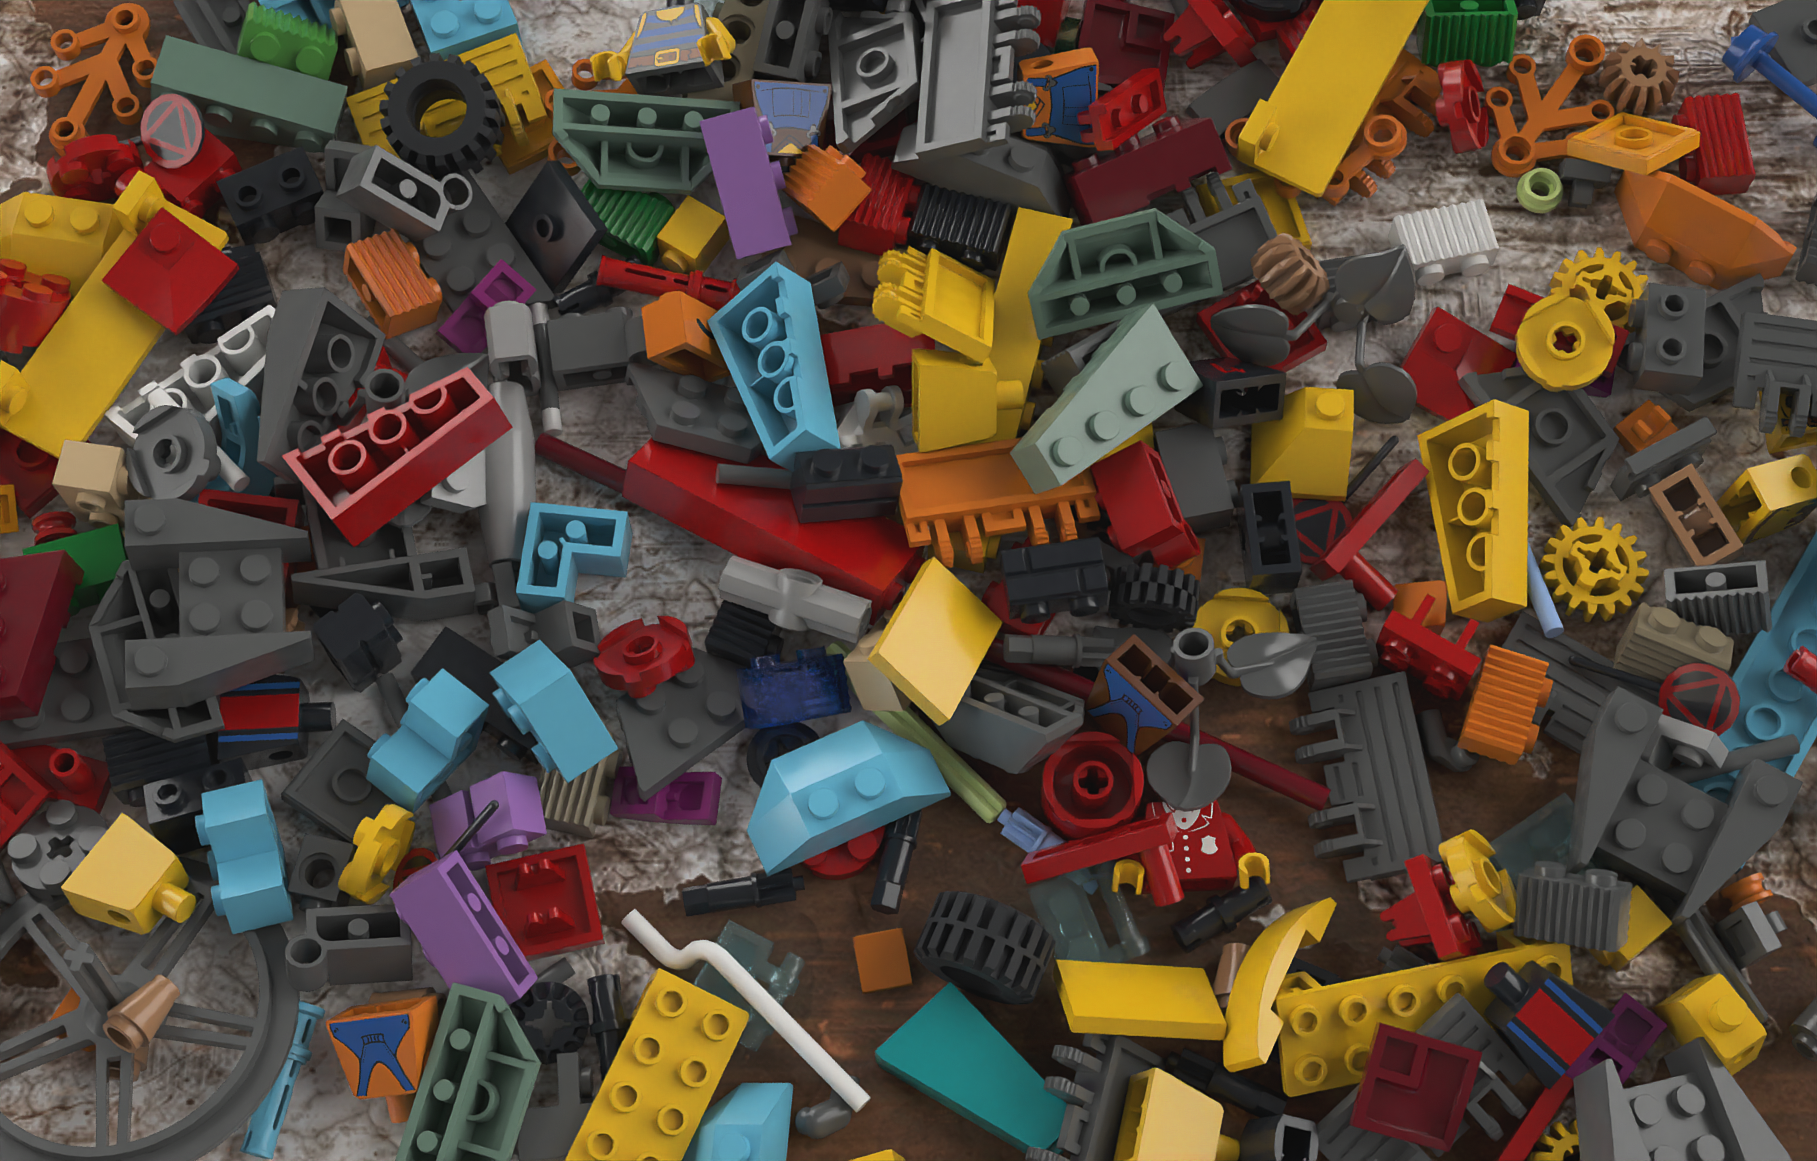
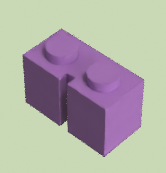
[429,771,547,871]

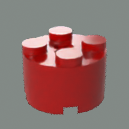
[0,259,71,354]
[1041,732,1144,841]

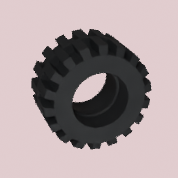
[379,53,506,180]
[914,891,1056,1005]

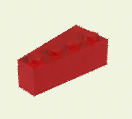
[282,367,513,548]

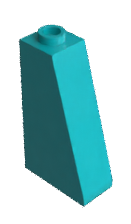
[875,982,1067,1155]

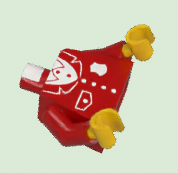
[1111,800,1270,895]

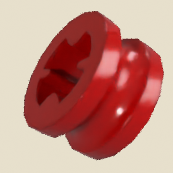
[31,511,78,546]

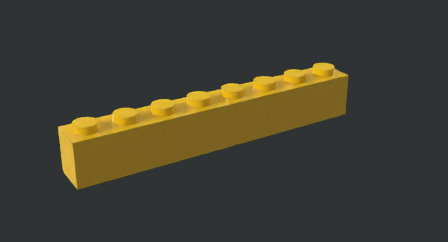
[928,207,1073,574]

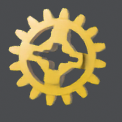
[1547,247,1649,334]
[1539,517,1649,622]

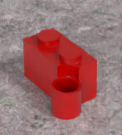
[114,127,242,219]
[1090,440,1201,570]

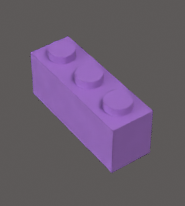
[699,106,798,260]
[389,850,538,1005]

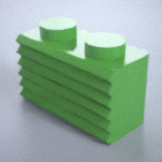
[237,1,338,81]

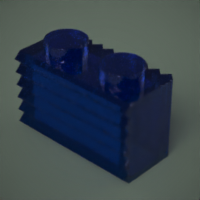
[736,645,852,729]

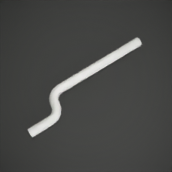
[621,909,871,1113]

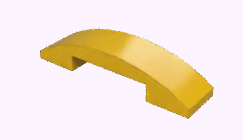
[1223,897,1337,1073]

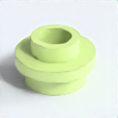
[1516,168,1563,213]

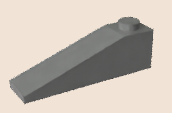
[257,287,386,484]

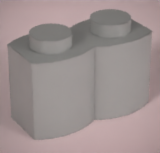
[484,301,541,397]

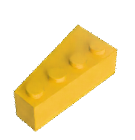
[1417,399,1529,623]

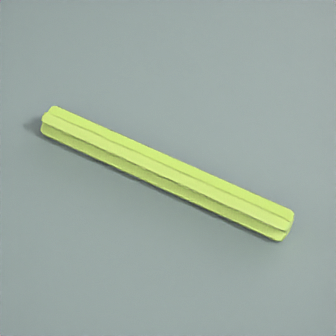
[821,641,1007,823]

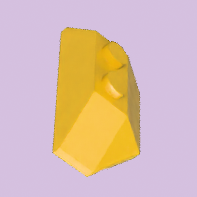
[0,192,124,300]

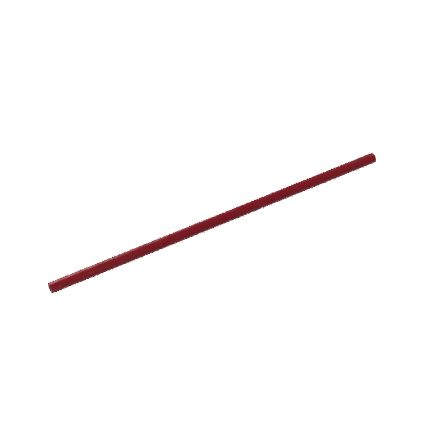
[535,432,1331,811]

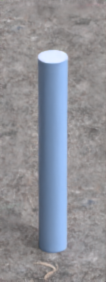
[1527,542,1564,638]

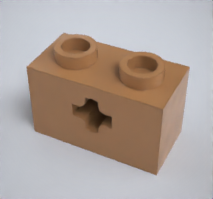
[1648,463,1744,566]

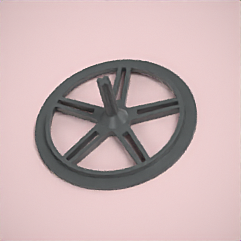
[0,856,300,1161]

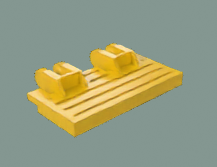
[346,33,548,179]
[872,246,995,364]

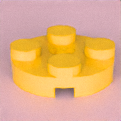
[1515,294,1615,392]
[1192,588,1289,686]
[338,804,415,905]
[1438,829,1517,933]

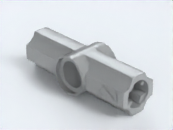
[718,556,872,644]

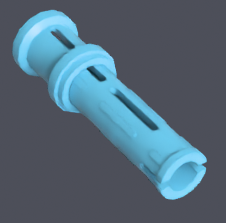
[240,1001,325,1160]

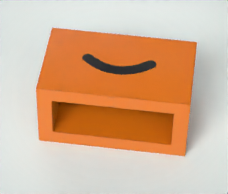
[641,291,731,382]

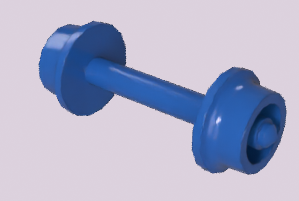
[1722,24,1817,148]

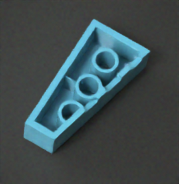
[707,262,841,472]

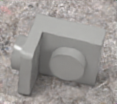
[1640,714,1729,770]

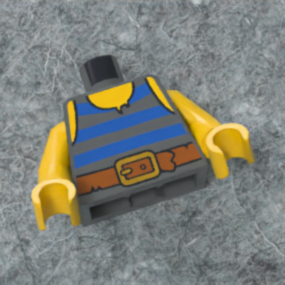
[590,0,736,97]

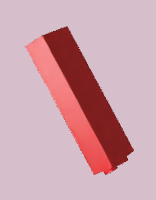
[622,437,927,626]

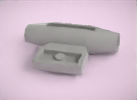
[421,381,536,572]

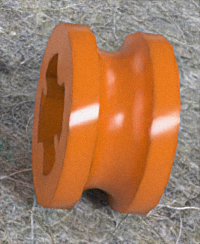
[1720,872,1774,913]

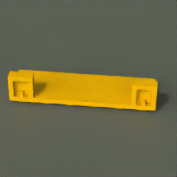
[1237,0,1429,197]
[0,170,229,459]
[1270,929,1573,1097]
[564,968,750,1161]

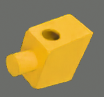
[912,348,1024,452]
[61,813,196,935]
[1653,973,1767,1076]
[1113,1067,1240,1161]

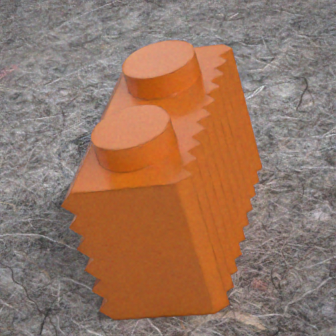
[781,144,871,232]
[342,228,443,340]
[1457,644,1553,765]

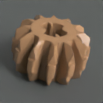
[1598,38,1680,116]
[1250,233,1330,315]

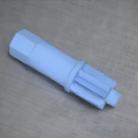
[997,807,1108,895]

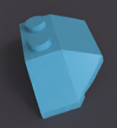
[747,720,951,877]
[682,1083,793,1161]

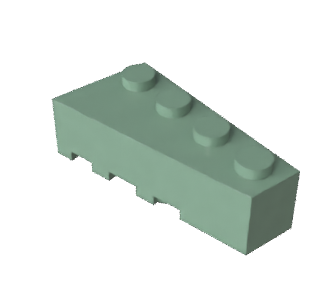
[151,35,348,153]
[1010,303,1203,494]

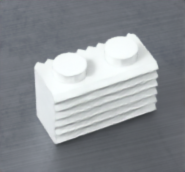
[1388,199,1499,286]

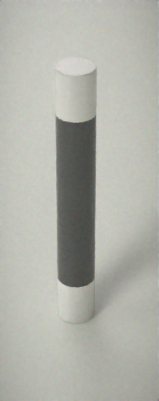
[529,302,563,437]

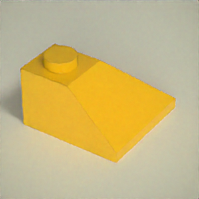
[1250,387,1354,502]

